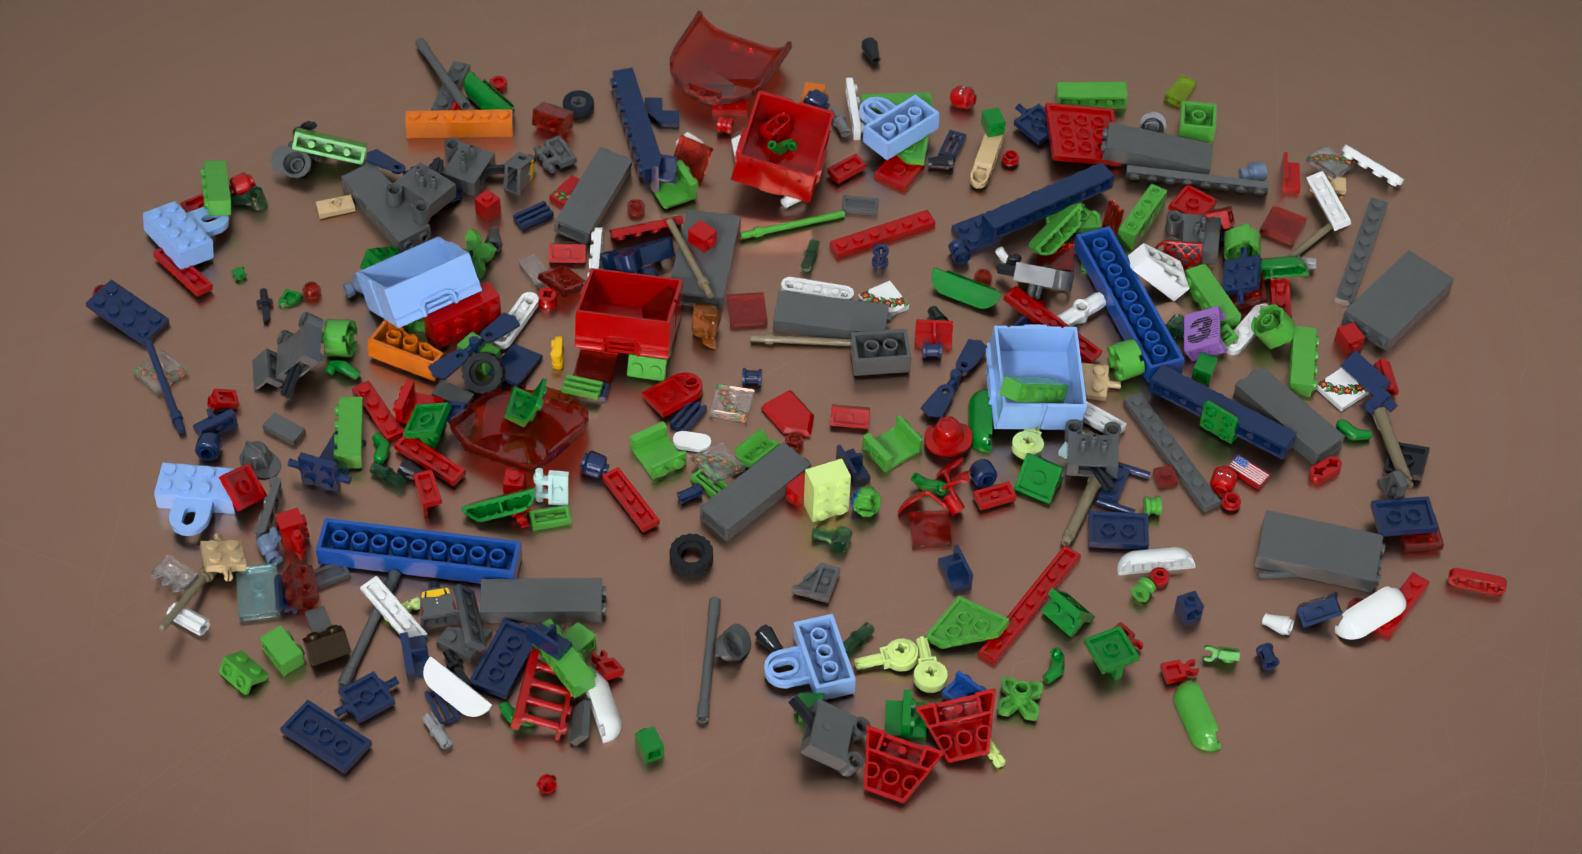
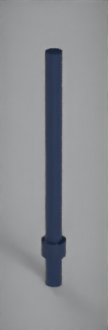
[144,339,186,434]

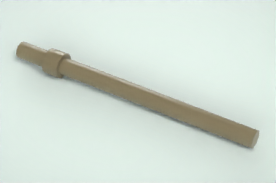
[666,218,714,299]
[751,333,850,346]

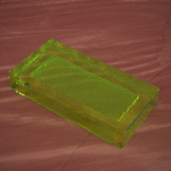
[1164,74,1196,106]

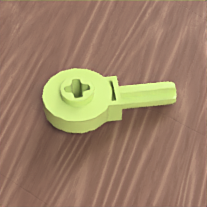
[1011,427,1044,459]
[914,636,948,693]
[854,638,919,671]

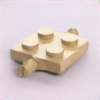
[1081,363,1121,401]
[200,533,247,581]

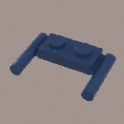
[1096,462,1151,513]

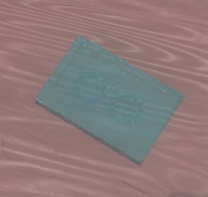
[236,563,281,621]

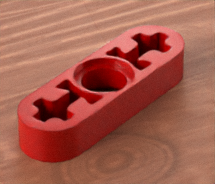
[1448,568,1507,595]

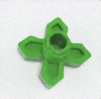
[463,229,497,279]
[997,676,1043,721]

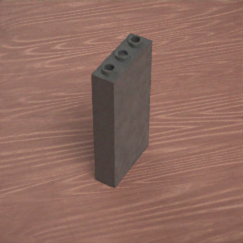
[671,209,741,310]
[1342,250,1454,351]
[1254,510,1386,593]

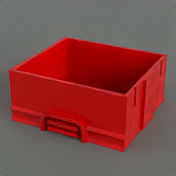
[730,90,834,203]
[574,268,683,359]

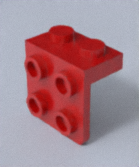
[393,379,444,424]

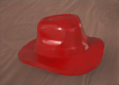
[924,416,973,457]

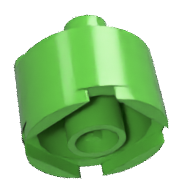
[1224,224,1261,260]
[1251,304,1295,349]
[321,319,358,357]
[1107,339,1145,382]

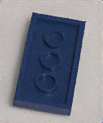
[86,279,169,346]
[469,619,535,699]
[280,700,372,774]

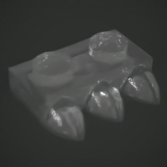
[151,554,199,592]

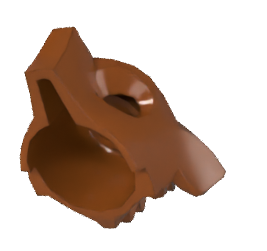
[692,303,721,350]

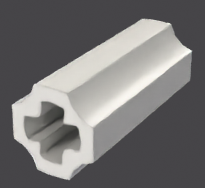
[167,602,210,636]

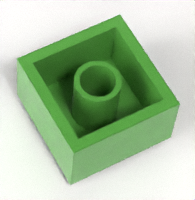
[1178,100,1217,144]

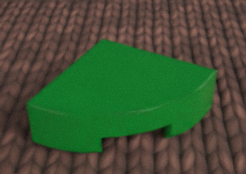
[278,289,304,307]

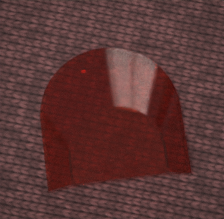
[669,11,792,105]
[450,385,589,474]

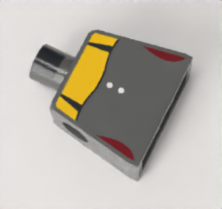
[504,152,536,196]
[420,581,460,629]

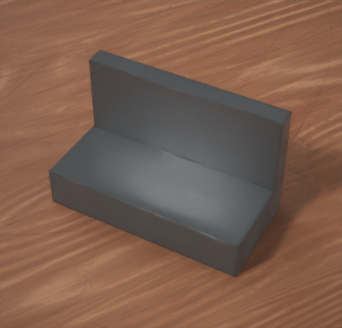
[252,348,283,390]

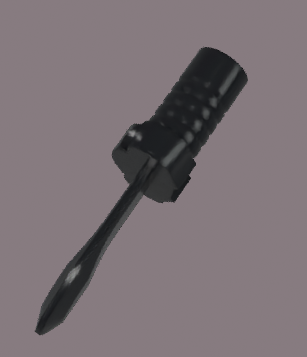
[293,121,317,132]
[256,288,273,322]
[443,649,470,685]

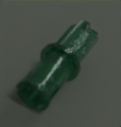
[800,238,820,271]
[369,462,406,487]
[843,622,874,653]

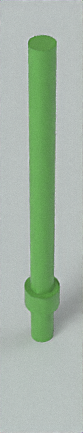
[740,210,845,239]

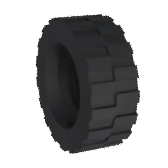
[462,352,506,394]
[669,533,713,578]

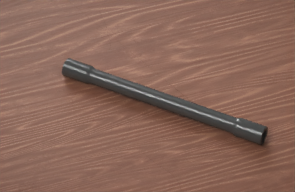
[415,38,470,110]
[337,569,401,689]
[696,597,721,723]

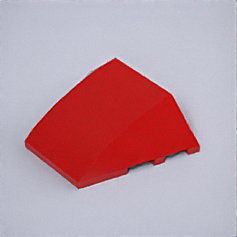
[915,688,996,763]
[864,725,945,804]

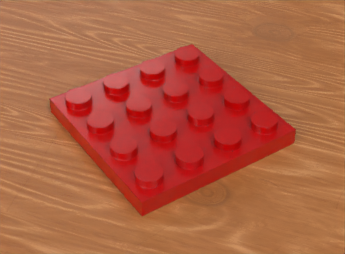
[1044,103,1122,166]

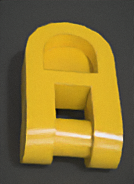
[550,336,564,370]

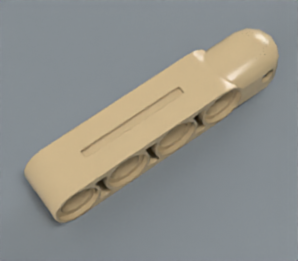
[970,125,1007,189]

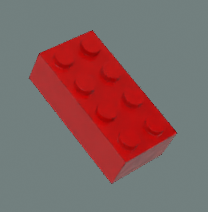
[423,281,501,349]

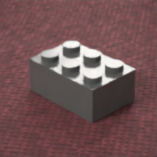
[850,329,912,376]

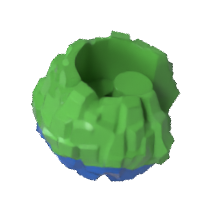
[850,486,882,517]

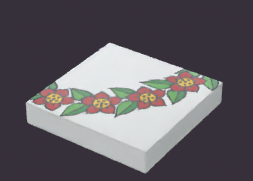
[858,281,909,316]
[1316,368,1369,412]

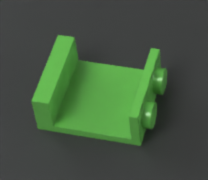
[862,415,923,473]
[630,421,686,480]

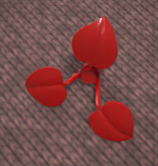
[898,457,970,516]

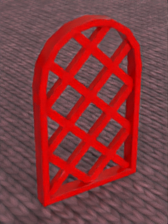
[1155,240,1203,270]

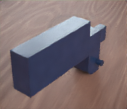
[1340,351,1398,417]

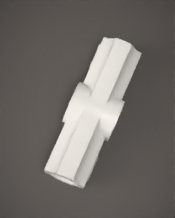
[1057,292,1106,327]

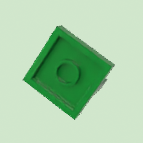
[403,402,451,450]
[1014,453,1064,504]
[1041,588,1095,637]
[1084,625,1140,680]
[884,690,927,742]

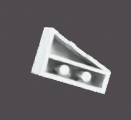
[1128,243,1190,301]

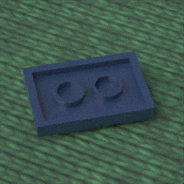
[1370,496,1438,536]
[1088,511,1149,550]

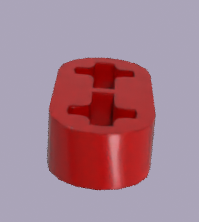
[1308,456,1342,484]

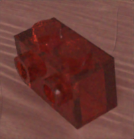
[532,102,574,135]
[282,563,320,610]

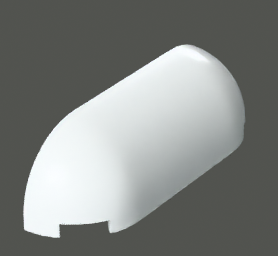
[1117,547,1196,575]
[1335,586,1406,639]
[423,656,493,717]
[586,672,622,743]

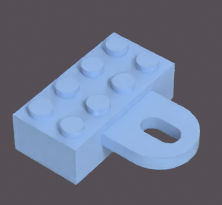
[859,95,940,160]
[143,201,229,269]
[154,462,236,536]
[764,614,856,700]

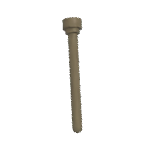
[1288,208,1351,257]
[158,566,217,631]

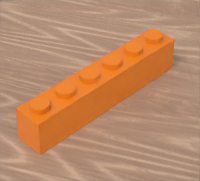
[405,110,514,138]

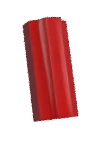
[1374,359,1399,398]

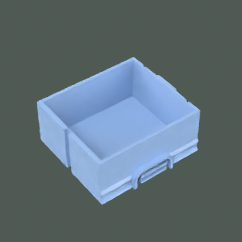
[356,236,482,328]
[985,324,1087,430]

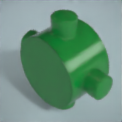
[231,267,247,280]

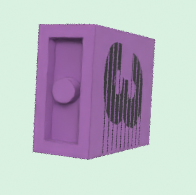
[1184,306,1227,361]

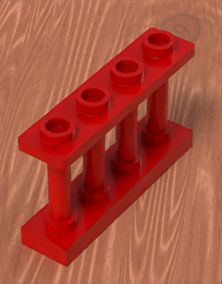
[510,649,574,741]

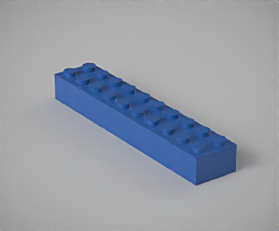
[1074,226,1185,383]
[316,518,522,583]

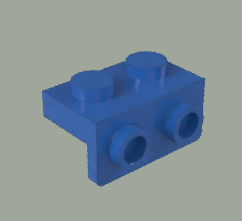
[941,671,987,701]

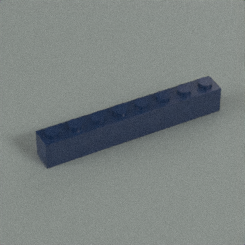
[610,67,660,182]
[981,162,1114,241]
[1149,364,1296,460]

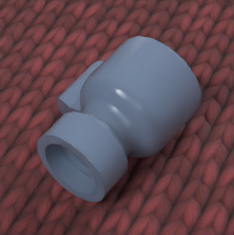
[1238,161,1268,181]
[343,275,363,298]
[256,527,283,566]

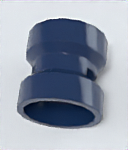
[948,239,971,264]

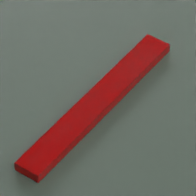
[978,545,1081,665]

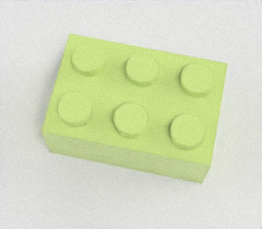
[804,459,851,523]

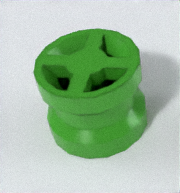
[1143,496,1162,516]
[1131,577,1156,602]

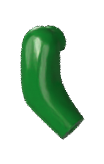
[768,139,798,155]
[325,360,361,380]
[1336,419,1372,441]
[372,433,390,465]
[911,472,948,496]
[1043,647,1065,684]
[499,701,537,727]

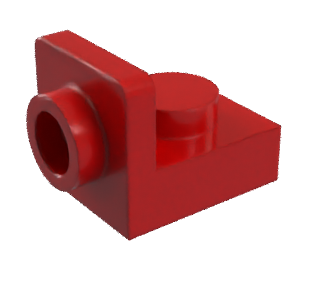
[207,388,240,414]

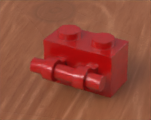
[275,507,310,559]

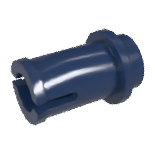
[677,484,703,504]

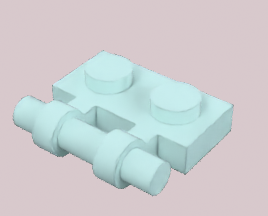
[533,468,569,506]

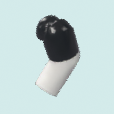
[995,247,1022,266]

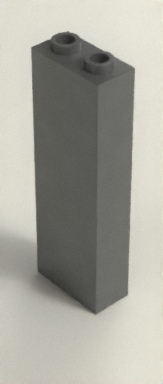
[1100,122,1213,175]
[554,147,633,244]
[341,163,432,253]
[773,291,892,339]
[1233,366,1345,465]
[700,442,811,541]
[480,578,606,624]

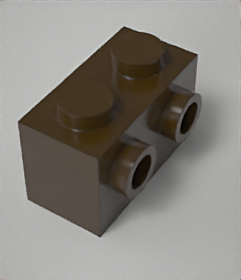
[302,625,352,666]

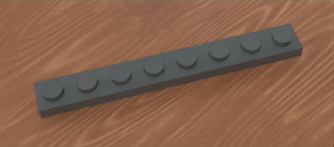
[1125,165,1270,195]
[1334,197,1388,307]
[1123,392,1221,513]

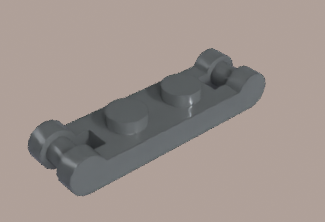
[254,476,283,541]

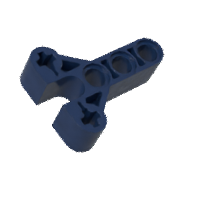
[600,237,675,273]

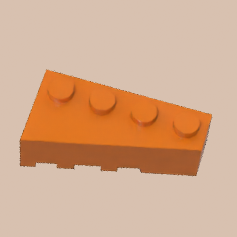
[368,320,444,381]

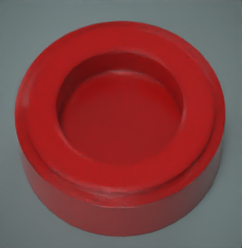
[490,76,507,92]

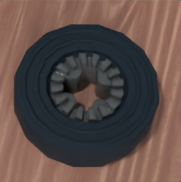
[563,90,594,118]

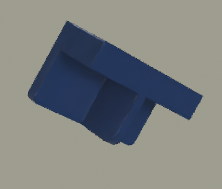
[651,153,677,192]
[193,408,238,436]
[836,445,871,487]
[938,545,973,594]
[1297,592,1343,627]
[526,622,572,661]
[400,632,429,678]

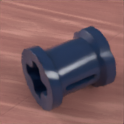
[872,244,889,268]
[923,341,942,359]
[742,368,762,386]
[1256,643,1280,670]

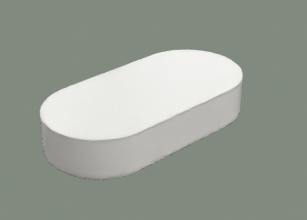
[673,431,711,453]

